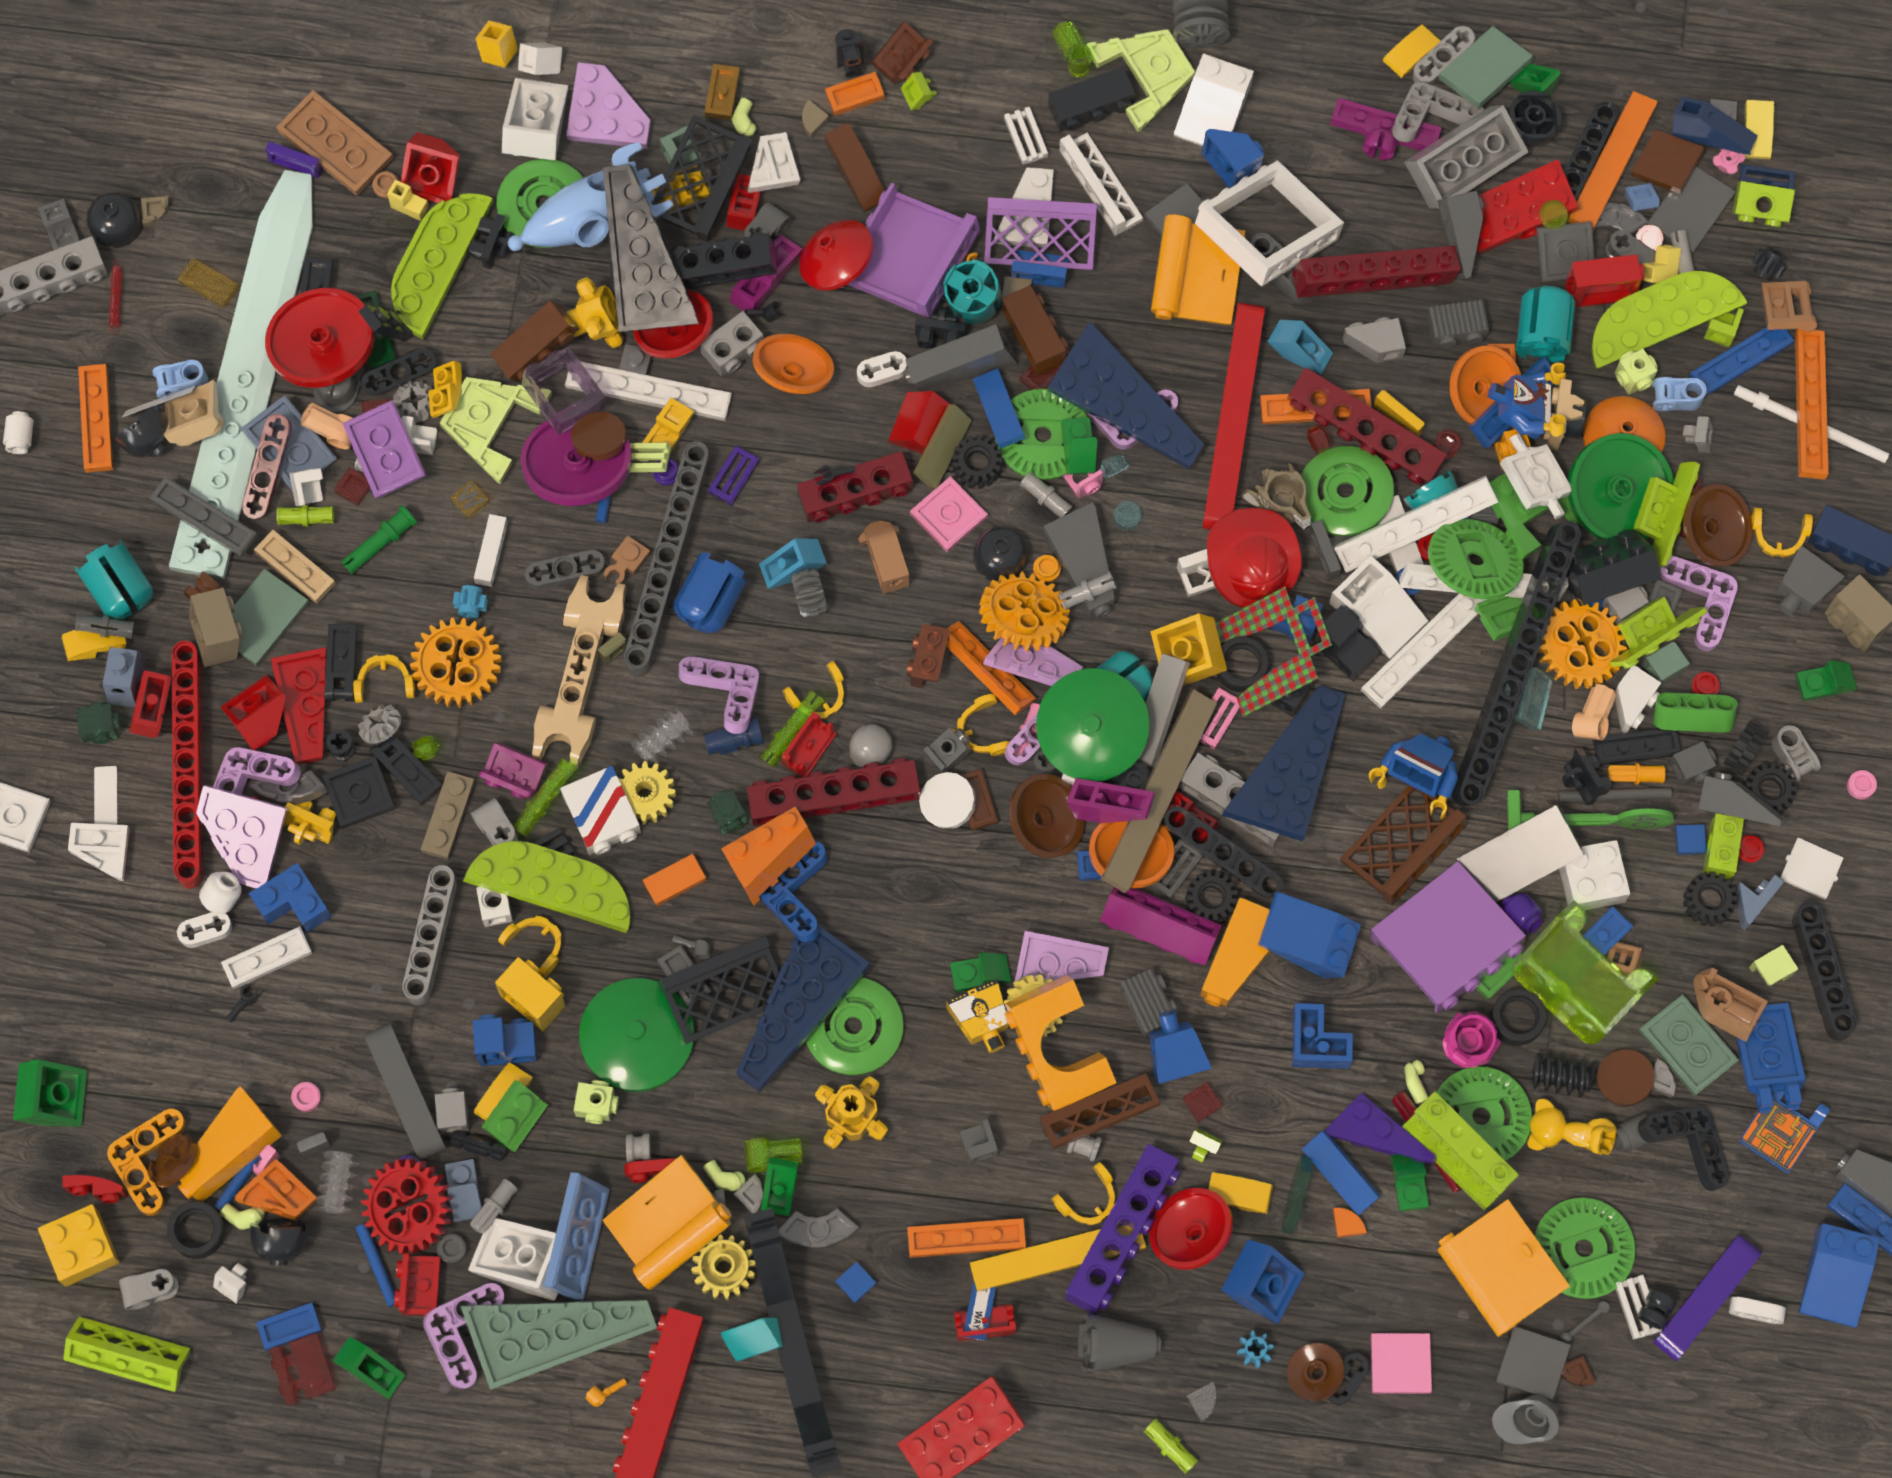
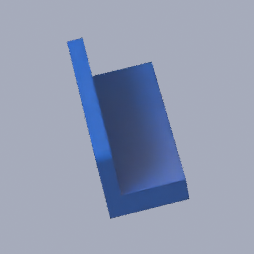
[1011,250,1068,288]

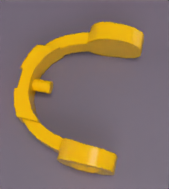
[1751,508,1813,558]
[353,654,415,703]
[782,661,844,720]
[957,694,1010,756]
[498,916,561,977]
[1051,1162,1115,1226]

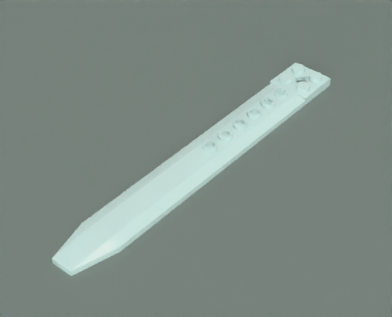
[169,170,313,580]

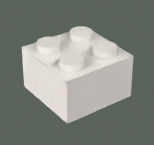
[1559,840,1630,913]

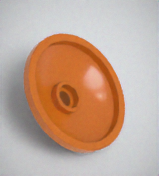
[752,334,834,395]
[1450,346,1521,424]
[1583,396,1666,453]
[1089,821,1174,888]

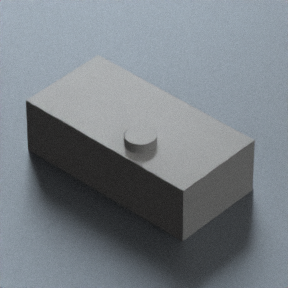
[1404,105,1528,208]

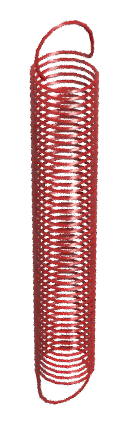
[109,259,123,335]

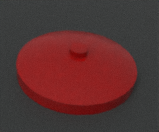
[265,288,375,388]

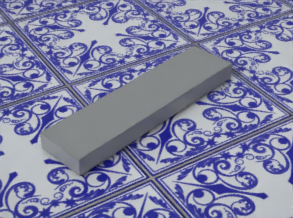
[1138,653,1190,768]

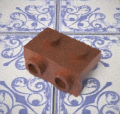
[870,22,933,84]
[906,624,949,688]

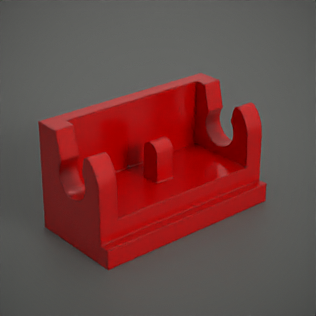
[782,711,837,778]
[954,1305,1016,1342]

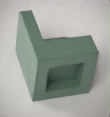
[660,126,701,170]
[1642,642,1690,687]

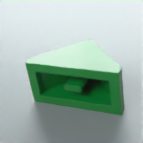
[1509,64,1561,98]

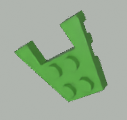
[1489,473,1580,560]

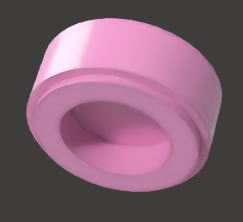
[1847,770,1877,800]
[291,1082,321,1112]

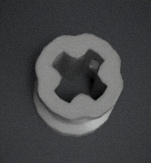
[1067,1129,1102,1162]

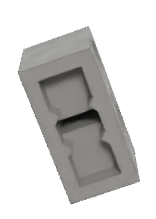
[700,311,764,377]

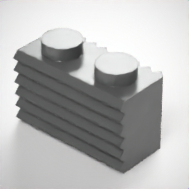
[1427,299,1489,348]
[1120,969,1179,1038]

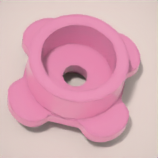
[1713,149,1745,174]

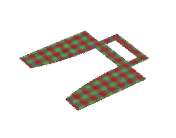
[1215,587,1332,717]

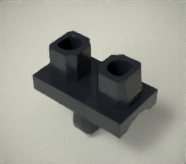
[835,29,864,78]
[469,214,516,270]
[915,306,965,349]
[1562,748,1612,805]

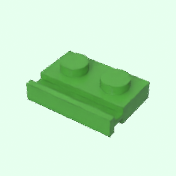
[1474,596,1539,641]
[482,1080,548,1152]

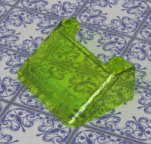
[1513,901,1659,1044]

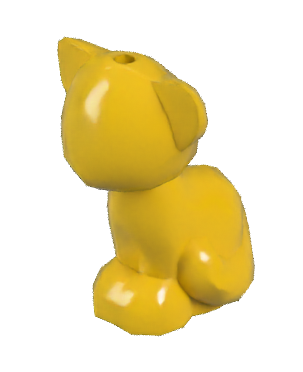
[1527,1099,1617,1155]

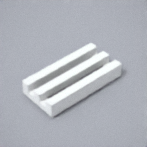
[1004,107,1048,165]
[1616,1275,1662,1340]

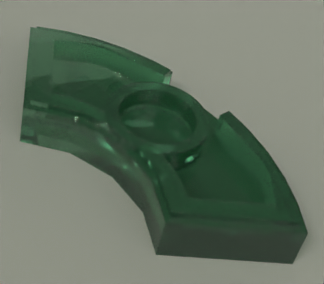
[1281,1155,1312,1235]

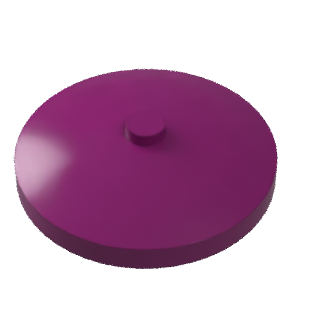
[520,412,632,506]

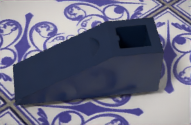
[1672,96,1758,155]

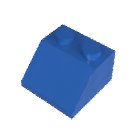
[1202,128,1264,189]
[1221,1239,1305,1324]

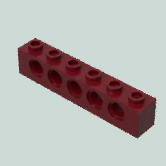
[1292,246,1461,298]
[1287,368,1447,486]
[747,758,920,827]

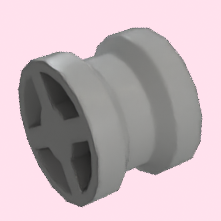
[626,1133,651,1163]

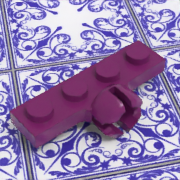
[1330,98,1442,161]

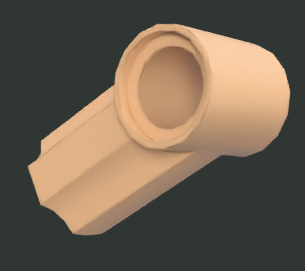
[301,403,353,450]
[1572,684,1616,740]

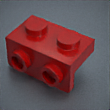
[394,1253,441,1317]

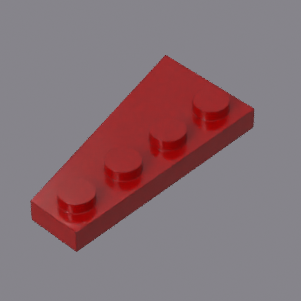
[271,647,326,765]

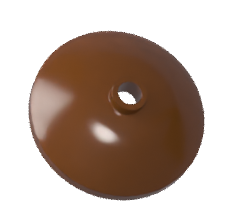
[1683,484,1753,567]
[1009,774,1084,858]

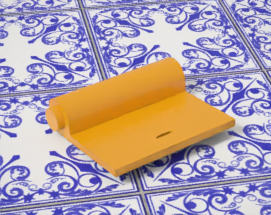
[1151,215,1245,326]
[603,1155,732,1290]
[1437,1200,1570,1337]

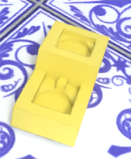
[1744,100,1774,159]

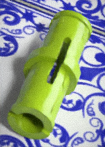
[277,505,334,527]
[1143,1418,1198,1474]

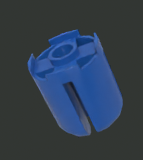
[673,552,748,633]

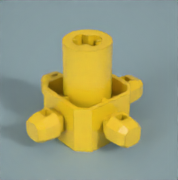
[566,277,623,348]
[815,1076,888,1149]

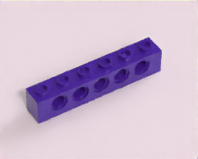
[1066,1144,1181,1315]

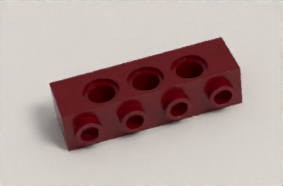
[797,451,912,523]

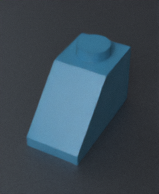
[1268,320,1333,375]
[759,538,827,589]

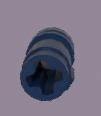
[704,717,764,755]

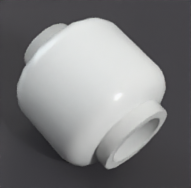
[199,872,242,914]

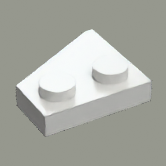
[748,132,800,193]
[68,823,130,881]

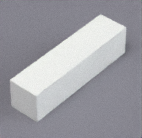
[474,514,508,587]

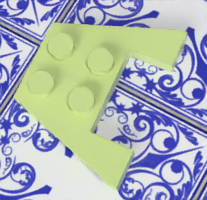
[1086,29,1195,132]
[440,377,552,484]

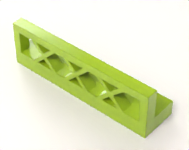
[64,1317,190,1392]

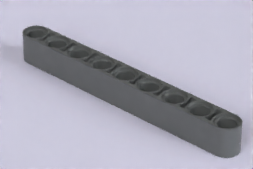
[624,441,710,677]

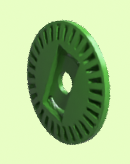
[497,159,583,248]
[995,389,1087,480]
[1301,446,1394,536]
[1428,519,1524,599]
[806,978,903,1076]
[1437,1067,1532,1161]
[1534,1198,1635,1299]

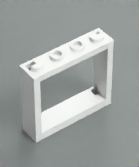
[1195,160,1344,287]

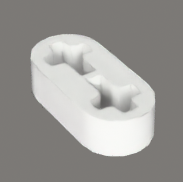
[857,351,907,387]
[177,912,232,948]
[1729,1297,1786,1324]

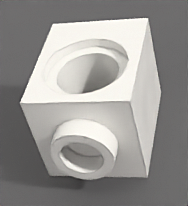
[476,887,513,927]

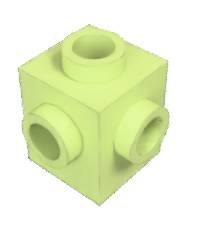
[1615,349,1657,395]
[574,1080,619,1124]

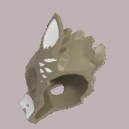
[1240,463,1311,530]

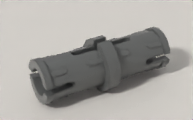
[75,613,134,639]

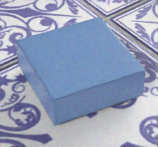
[1625,183,1660,211]

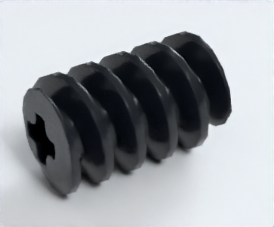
[1531,1053,1594,1098]

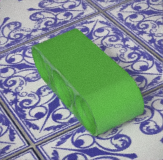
[1653,693,1738,733]

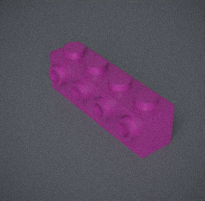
[1100,887,1222,966]

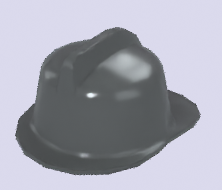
[314,366,364,413]
[1492,1395,1559,1444]

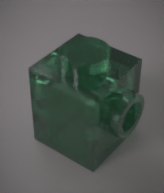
[77,702,121,744]
[707,790,747,835]

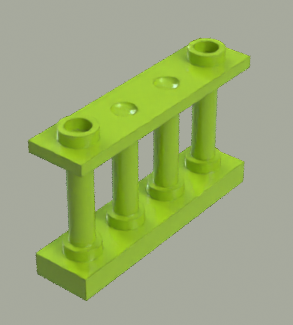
[1402,1092,1519,1210]

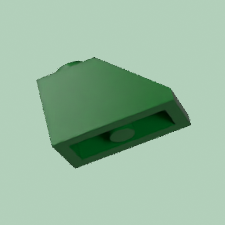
[333,1336,406,1399]

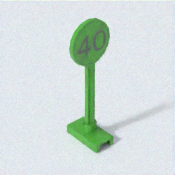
[1507,790,1674,830]

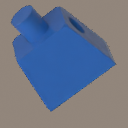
[1150,1011,1211,1084]

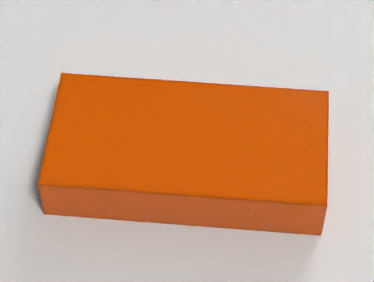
[825,72,885,116]
[643,854,707,907]

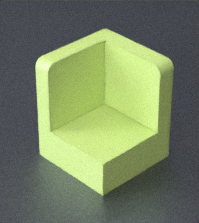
[1749,945,1798,986]

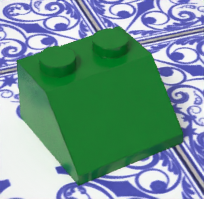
[13,1059,87,1127]

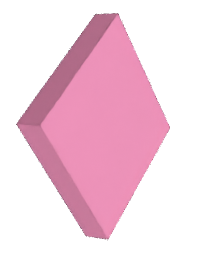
[910,476,988,552]
[1370,1333,1432,1394]

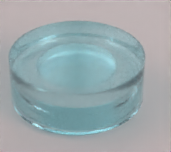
[1113,501,1141,530]

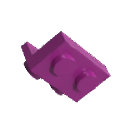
[479,742,548,799]

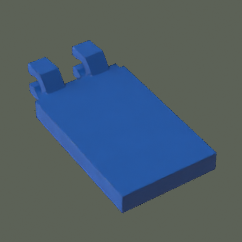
[1736,1003,1806,1114]

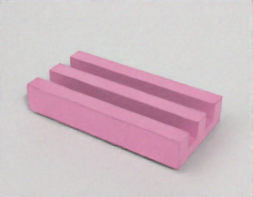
[1200,688,1240,750]

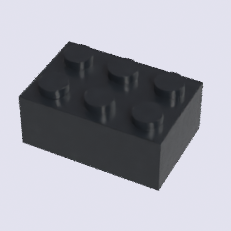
[1566,530,1661,606]

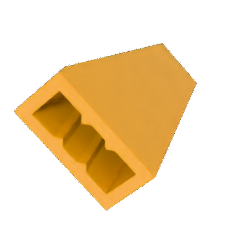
[1200,898,1271,1007]
[178,1086,282,1202]

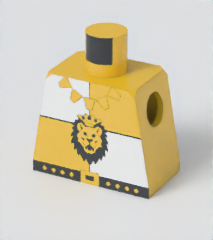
[946,979,1008,1053]

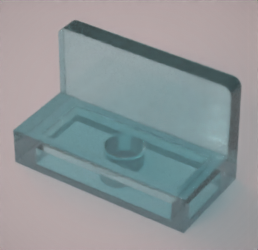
[1498,667,1553,730]

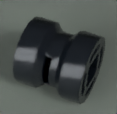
[1637,1290,1676,1330]

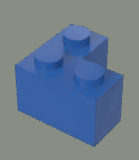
[248,863,332,933]
[1292,1003,1353,1069]
[473,1015,538,1067]

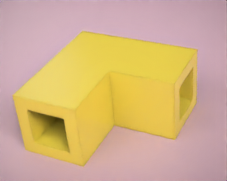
[387,180,429,221]
[1643,245,1681,283]

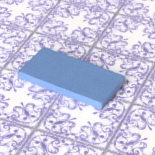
[544,1172,609,1302]

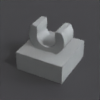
[1683,416,1713,453]

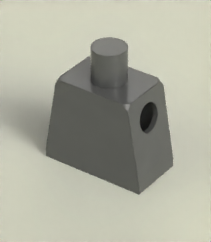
[1777,545,1845,616]

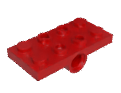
[1477,159,1580,254]
[897,1376,1027,1478]

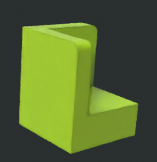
[1704,308,1744,347]

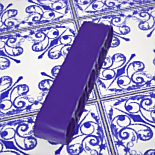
[1653,1234,1762,1361]

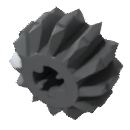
[792,569,827,617]

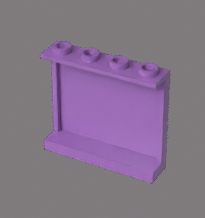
[847,183,980,318]
[1370,862,1526,1014]

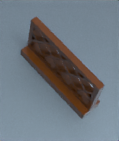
[1340,785,1466,906]

